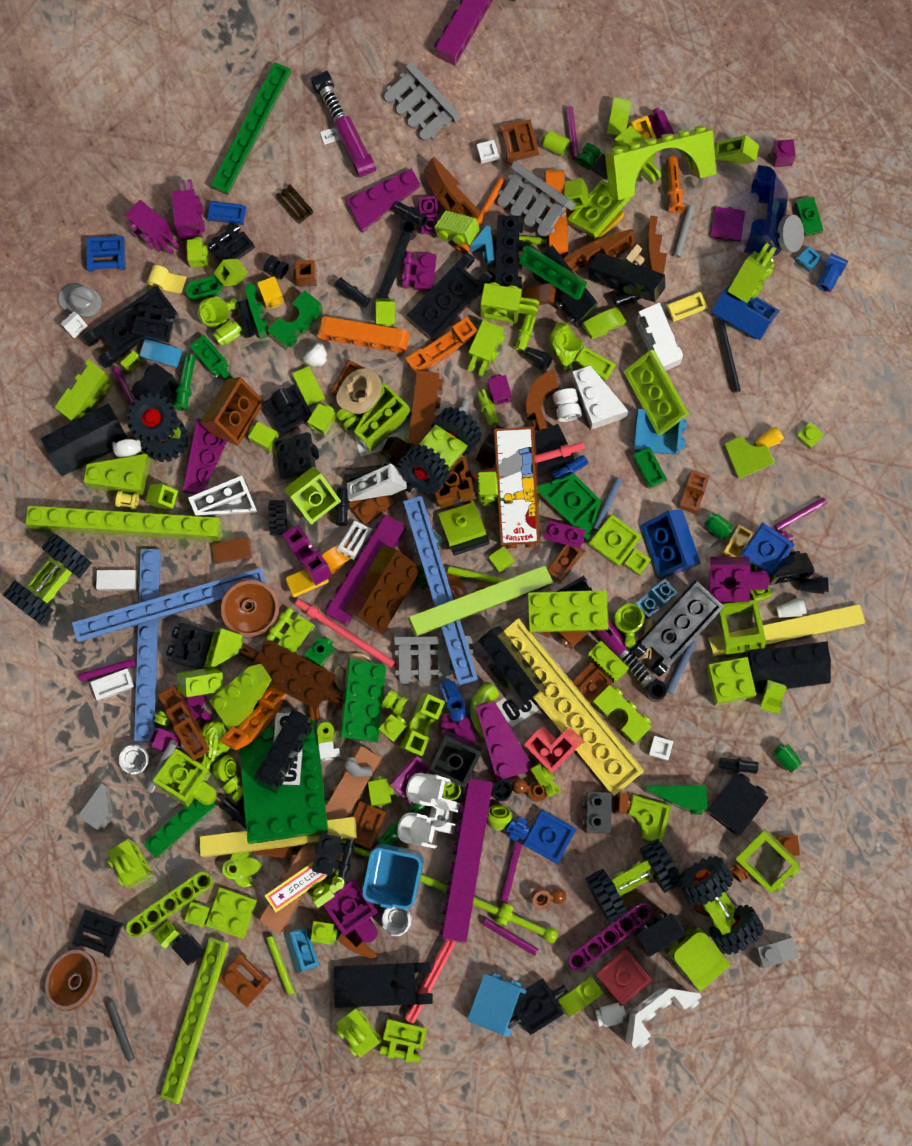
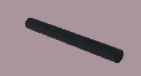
[716,320,741,393]

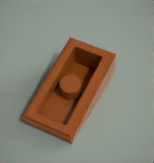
[212,537,253,564]
[547,545,586,582]

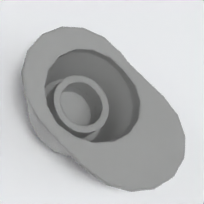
[58,284,102,317]

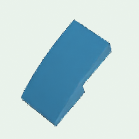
[139,339,183,368]
[635,579,678,619]

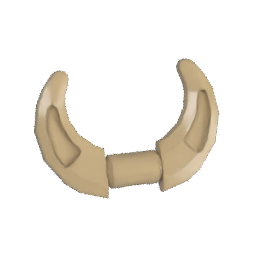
[334,653,373,692]

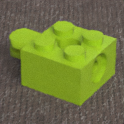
[613,126,662,184]
[728,243,777,303]
[481,283,539,324]
[153,748,217,807]
[107,839,154,889]
[336,1007,382,1058]

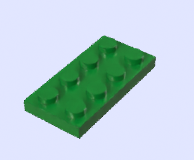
[339,659,386,743]

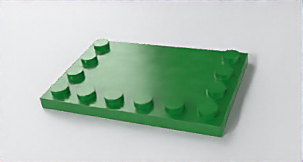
[240,720,329,844]

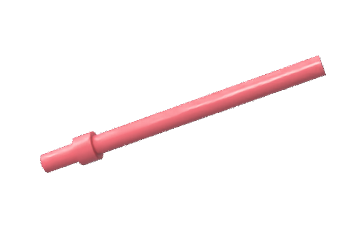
[473,442,585,480]
[295,599,395,668]

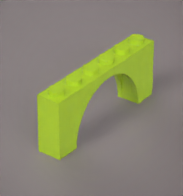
[605,125,716,200]

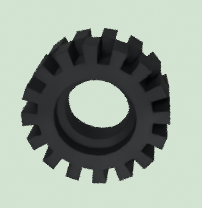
[268,500,287,535]

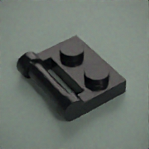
[72,910,123,958]

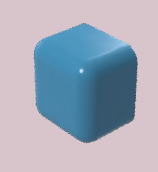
[363,844,424,909]

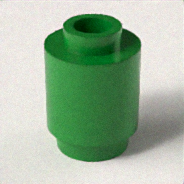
[704,512,734,540]
[773,743,802,773]

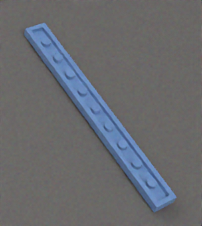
[403,496,478,686]
[134,549,161,742]
[72,568,266,642]

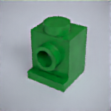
[304,636,335,668]

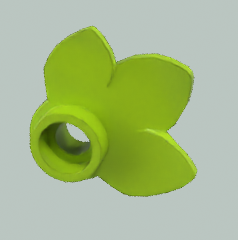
[222,852,262,887]

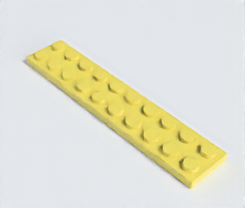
[504,618,645,796]

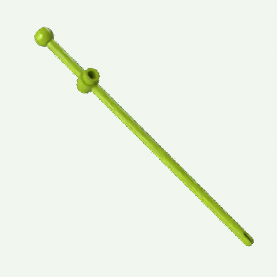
[340,840,558,943]

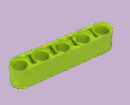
[126,872,214,938]

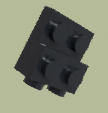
[166,623,214,669]

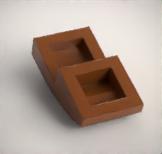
[679,470,710,515]
[336,934,378,959]

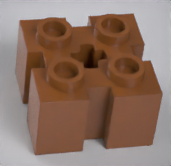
[435,456,478,508]

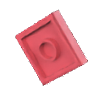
[595,948,652,1006]

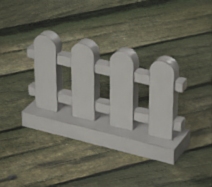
[384,62,461,141]
[498,161,576,237]
[394,636,473,684]

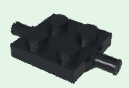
[508,978,568,1036]

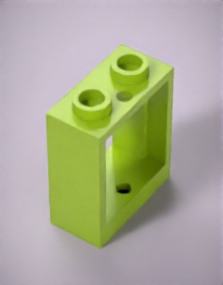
[718,600,766,654]
[736,828,800,894]

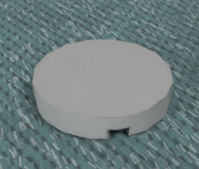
[777,215,804,253]

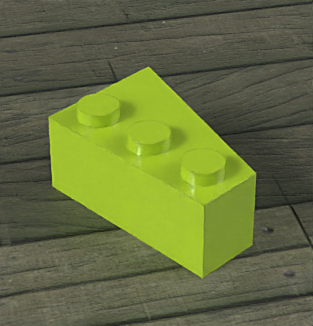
[354,382,412,453]

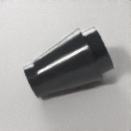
[523,347,553,370]
[800,575,829,594]

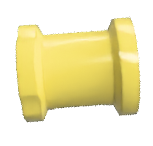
[115,491,139,510]

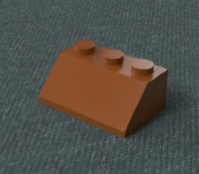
[200,377,264,446]

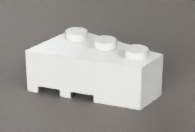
[636,303,683,370]
[572,366,628,430]
[188,476,258,517]

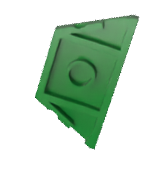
[538,474,601,541]

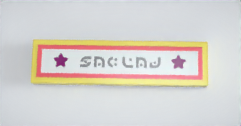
[264,857,340,912]

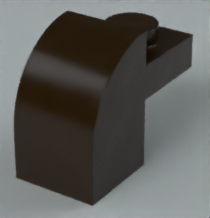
[476,424,504,468]
[380,437,417,464]

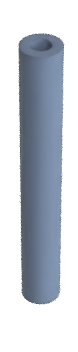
[593,477,623,531]
[667,640,697,694]

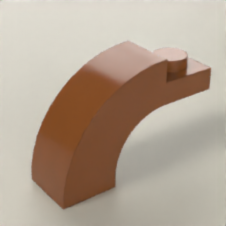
[526,370,559,432]

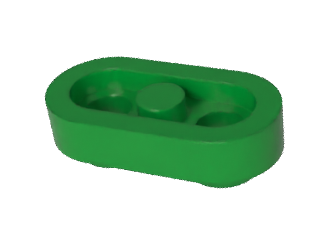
[186,276,223,301]

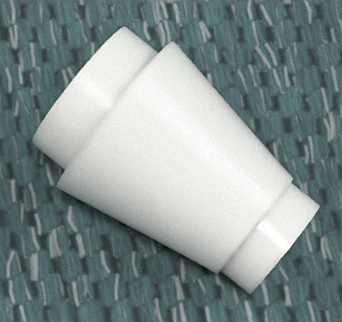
[776,598,807,618]

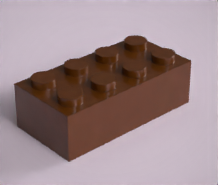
[344,545,422,635]

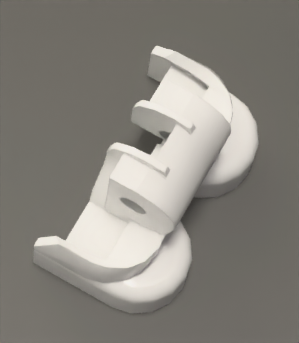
[397,773,461,849]

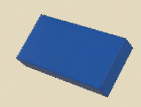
[207,201,247,225]

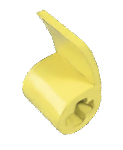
[147,265,187,294]

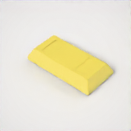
[666,292,708,322]

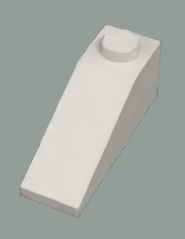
[347,464,407,501]

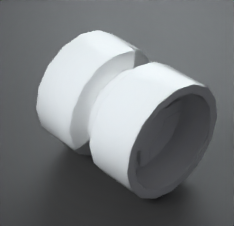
[553,388,582,422]

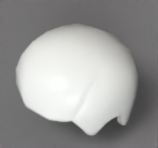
[113,439,142,458]
[119,744,149,774]
[382,907,412,936]

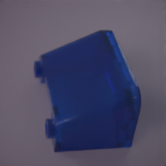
[744,165,788,256]

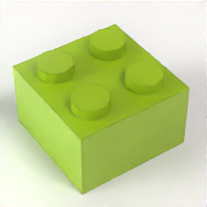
[283,466,341,525]
[706,657,756,706]

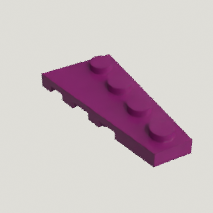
[346,168,420,233]
[183,418,227,495]
[475,700,533,781]

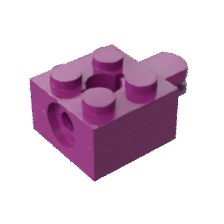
[172,179,205,241]
[125,200,179,255]
[710,557,770,602]
[323,878,379,943]

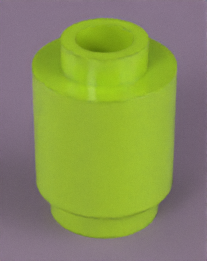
[213,320,241,347]

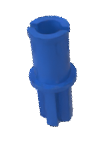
[551,455,588,480]

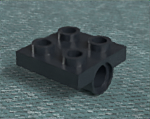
[262,384,312,436]
[275,432,319,479]

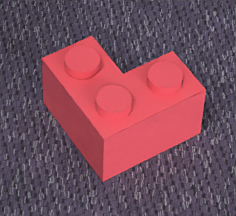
[524,726,584,773]

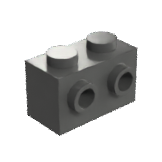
[582,792,612,834]

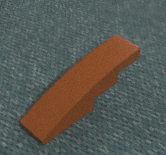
[647,215,667,274]
[563,229,635,272]
[158,685,210,761]

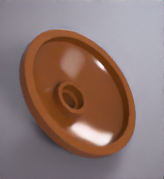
[220,579,279,637]
[45,950,98,1011]

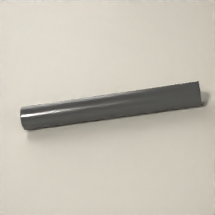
[106,1001,135,1061]

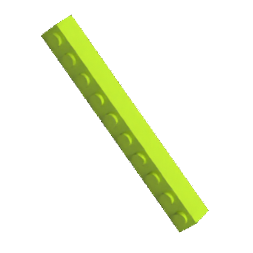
[26,506,223,542]

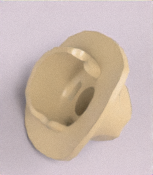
[336,369,382,414]

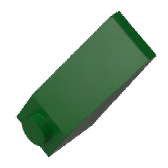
[645,785,707,815]

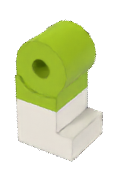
[317,722,342,761]

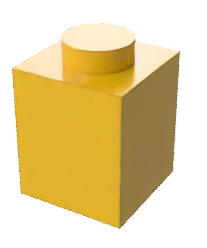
[257,276,285,309]

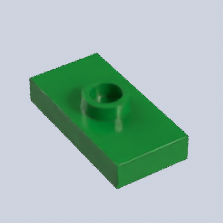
[795,197,824,237]
[632,447,667,489]

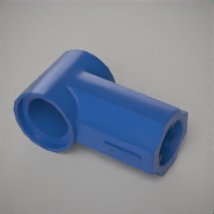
[816,253,848,292]
[439,680,466,721]

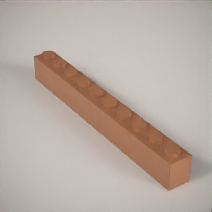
[259,746,383,934]

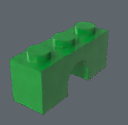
[267,290,323,350]

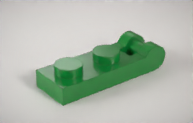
[245,284,269,339]

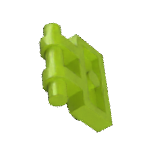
[266,607,315,654]
[308,870,344,908]
[380,1019,428,1064]

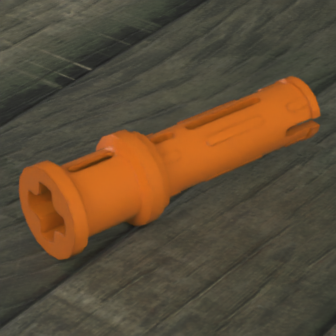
[666,156,685,213]

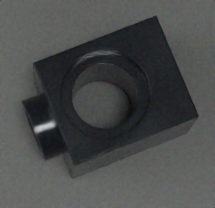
[172,933,205,966]

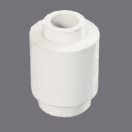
[595,1003,626,1027]

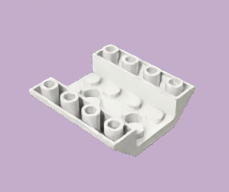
[625,987,702,1049]

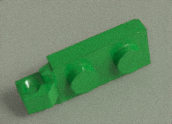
[189,334,233,381]

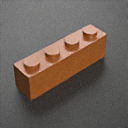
[408,370,443,444]

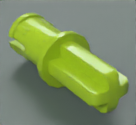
[514,314,536,352]
[476,389,499,427]

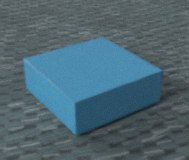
[795,246,823,272]

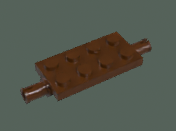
[239,640,343,710]

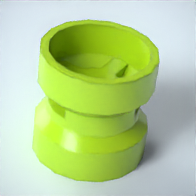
[336,409,361,431]
[382,689,409,715]
[223,776,244,804]
[442,782,461,801]

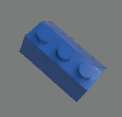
[711,282,780,340]
[640,510,701,579]

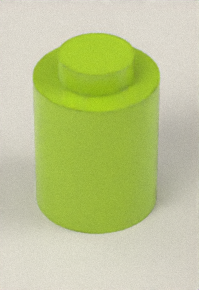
[541,130,571,157]

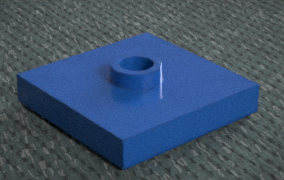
[740,522,795,576]
[523,810,576,865]

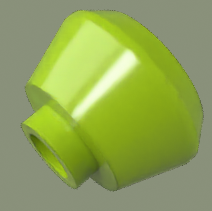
[212,755,238,783]
[487,805,513,831]

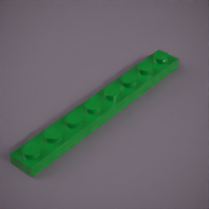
[211,62,291,195]

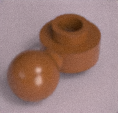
[512,778,547,802]
[530,887,566,909]

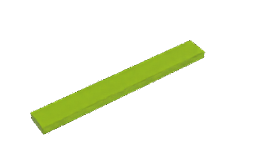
[408,566,553,636]
[160,937,229,1104]

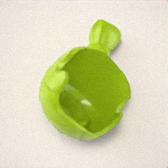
[197,297,238,327]
[614,603,645,649]

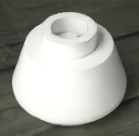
[303,343,327,367]

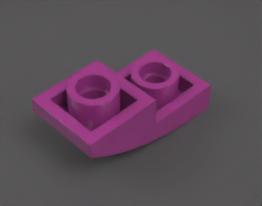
[419,196,439,235]

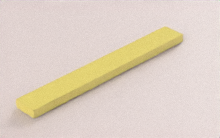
[708,604,865,657]
[200,817,357,857]

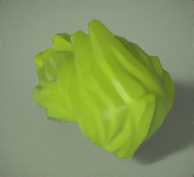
[549,322,583,371]
[201,721,230,769]

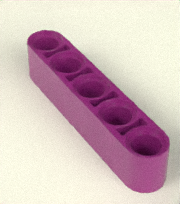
[568,904,652,971]

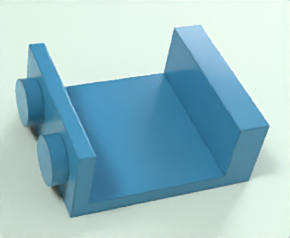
[633,409,687,455]
[467,972,526,1037]

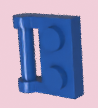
[87,236,126,272]

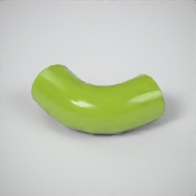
[470,682,499,737]

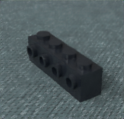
[496,215,523,288]
[588,252,666,303]
[254,709,314,793]

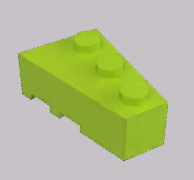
[55,359,113,422]
[83,454,151,496]
[209,664,272,730]

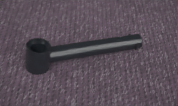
[375,218,417,299]

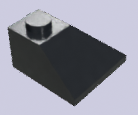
[769,551,815,585]

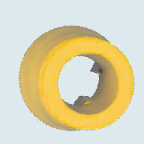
[754,426,784,447]

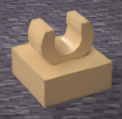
[621,244,645,266]

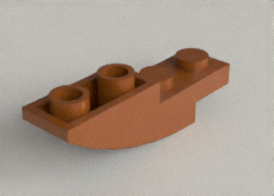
[424,157,480,218]

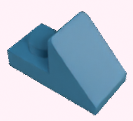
[470,225,495,268]

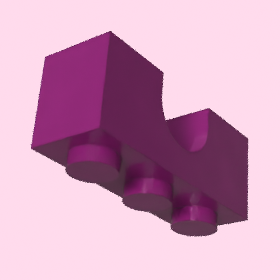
[282,524,332,586]

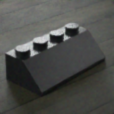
[532,245,598,328]
[40,403,128,477]
[471,626,547,712]
[746,641,831,693]

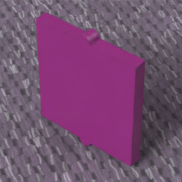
[710,206,745,242]

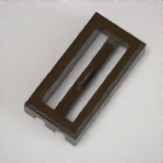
[276,184,314,224]

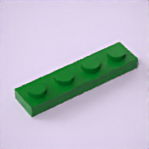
[519,245,587,300]
[143,798,217,859]

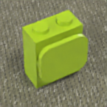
[666,926,731,992]

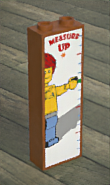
[494,427,541,549]

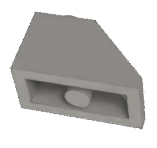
[78,783,113,831]
[754,937,799,968]

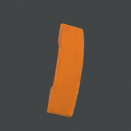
[405,317,478,374]
[220,686,286,750]

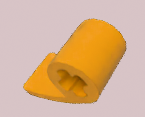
[321,540,359,574]

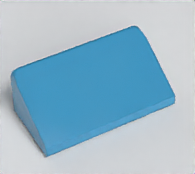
[284,927,319,973]

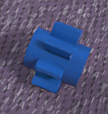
[505,816,530,841]

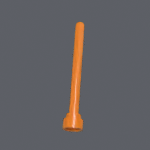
[455,177,505,254]

